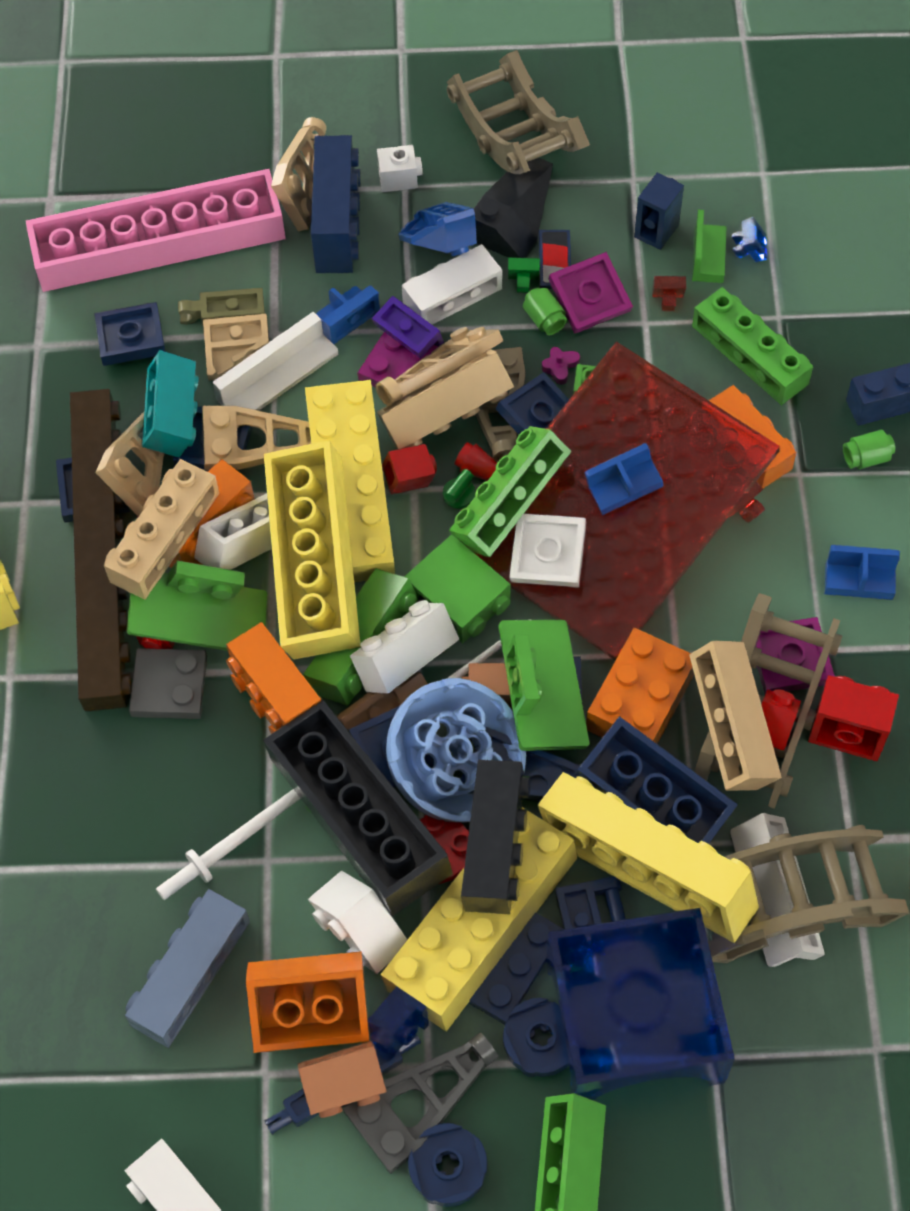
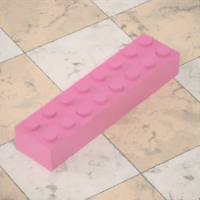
[26,169,286,292]

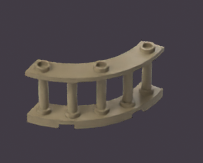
[447,50,590,174]
[694,593,843,809]
[699,825,909,963]

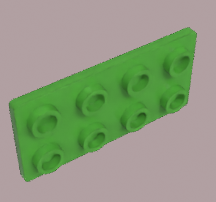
[127,560,267,651]
[498,620,590,751]

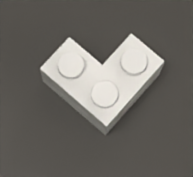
[308,871,408,974]

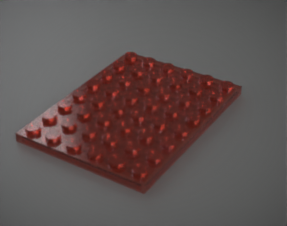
[473,342,780,661]

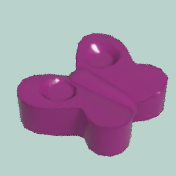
[542,347,580,385]

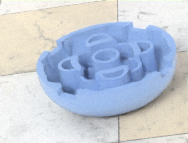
[386,678,526,823]

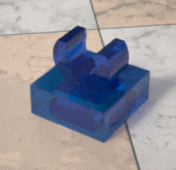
[732,217,767,262]

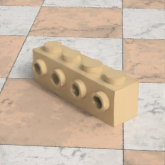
[377,349,514,449]
[104,459,220,600]
[689,641,782,791]

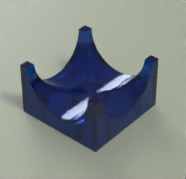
[546,908,735,1100]

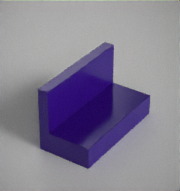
[372,296,444,359]

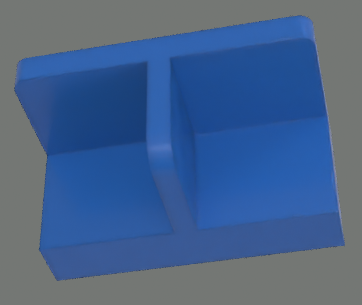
[316,285,380,344]
[585,443,664,515]
[824,545,900,600]

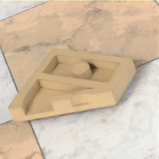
[203,314,269,381]

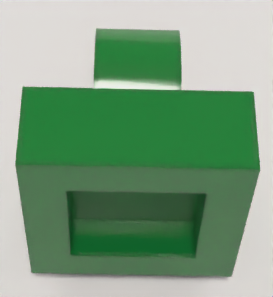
[508,258,540,293]

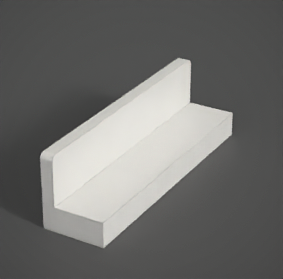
[213,312,338,411]
[730,813,825,967]

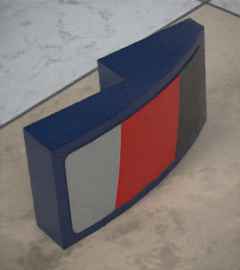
[539,230,571,289]

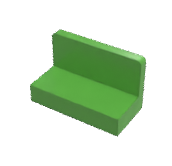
[692,209,727,283]

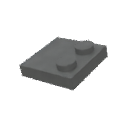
[129,649,207,719]

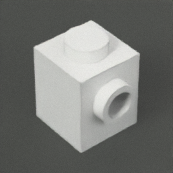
[377,145,423,192]

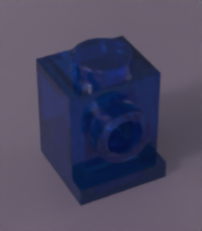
[368,986,429,1054]

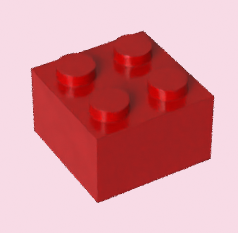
[808,675,899,762]

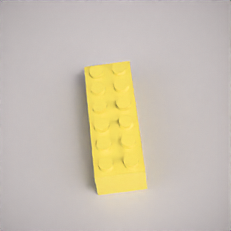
[305,380,395,582]
[264,440,361,660]
[538,772,759,943]
[380,807,577,1032]

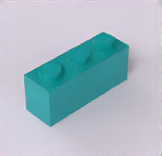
[142,350,199,457]

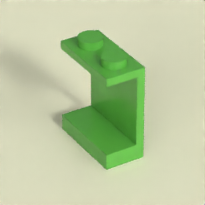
[404,534,511,644]

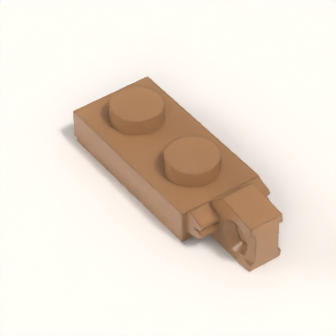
[336,672,427,730]

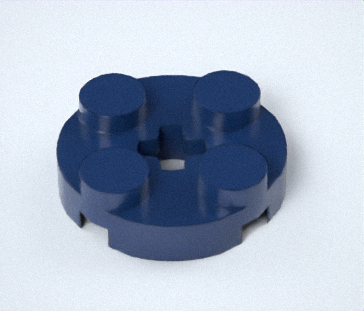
[503,998,580,1077]
[408,1123,487,1207]

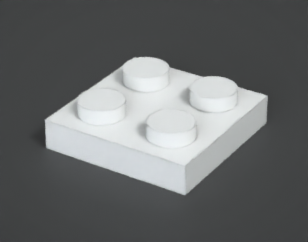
[509,514,587,587]

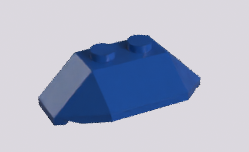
[398,202,477,256]

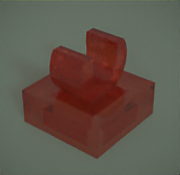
[652,276,686,311]
[720,479,765,523]

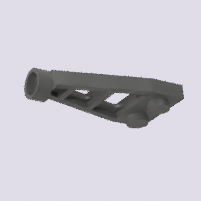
[343,1032,498,1174]

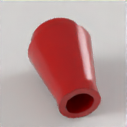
[454,442,497,481]

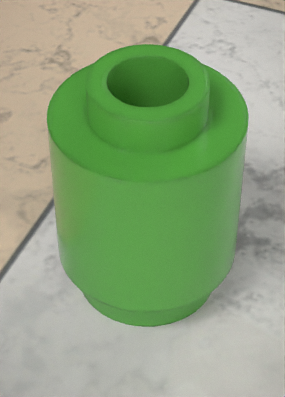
[523,288,567,335]
[843,429,895,470]

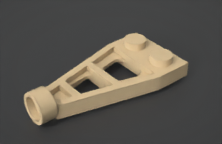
[271,117,327,231]
[376,327,504,406]
[202,406,311,470]
[95,412,164,517]

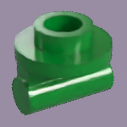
[443,469,476,509]

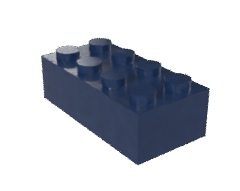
[311,135,361,273]
[574,716,738,844]

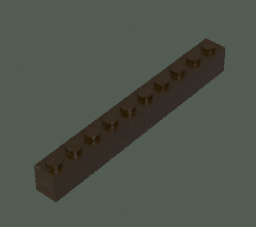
[70,389,132,712]

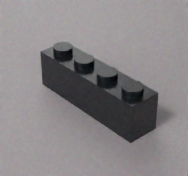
[461,759,530,914]

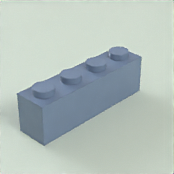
[125,889,250,1048]

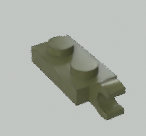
[178,288,265,326]

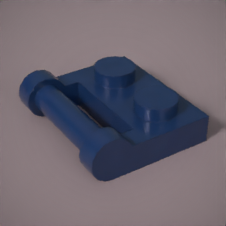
[555,877,637,963]

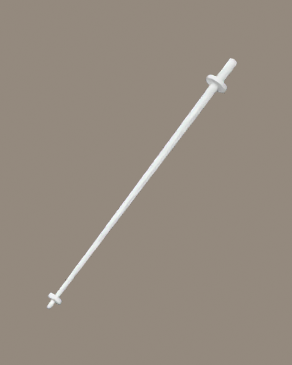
[156,619,531,900]

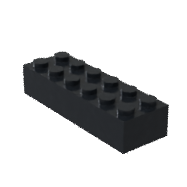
[263,700,453,917]

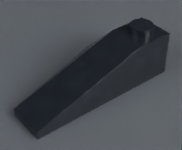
[474,158,553,258]

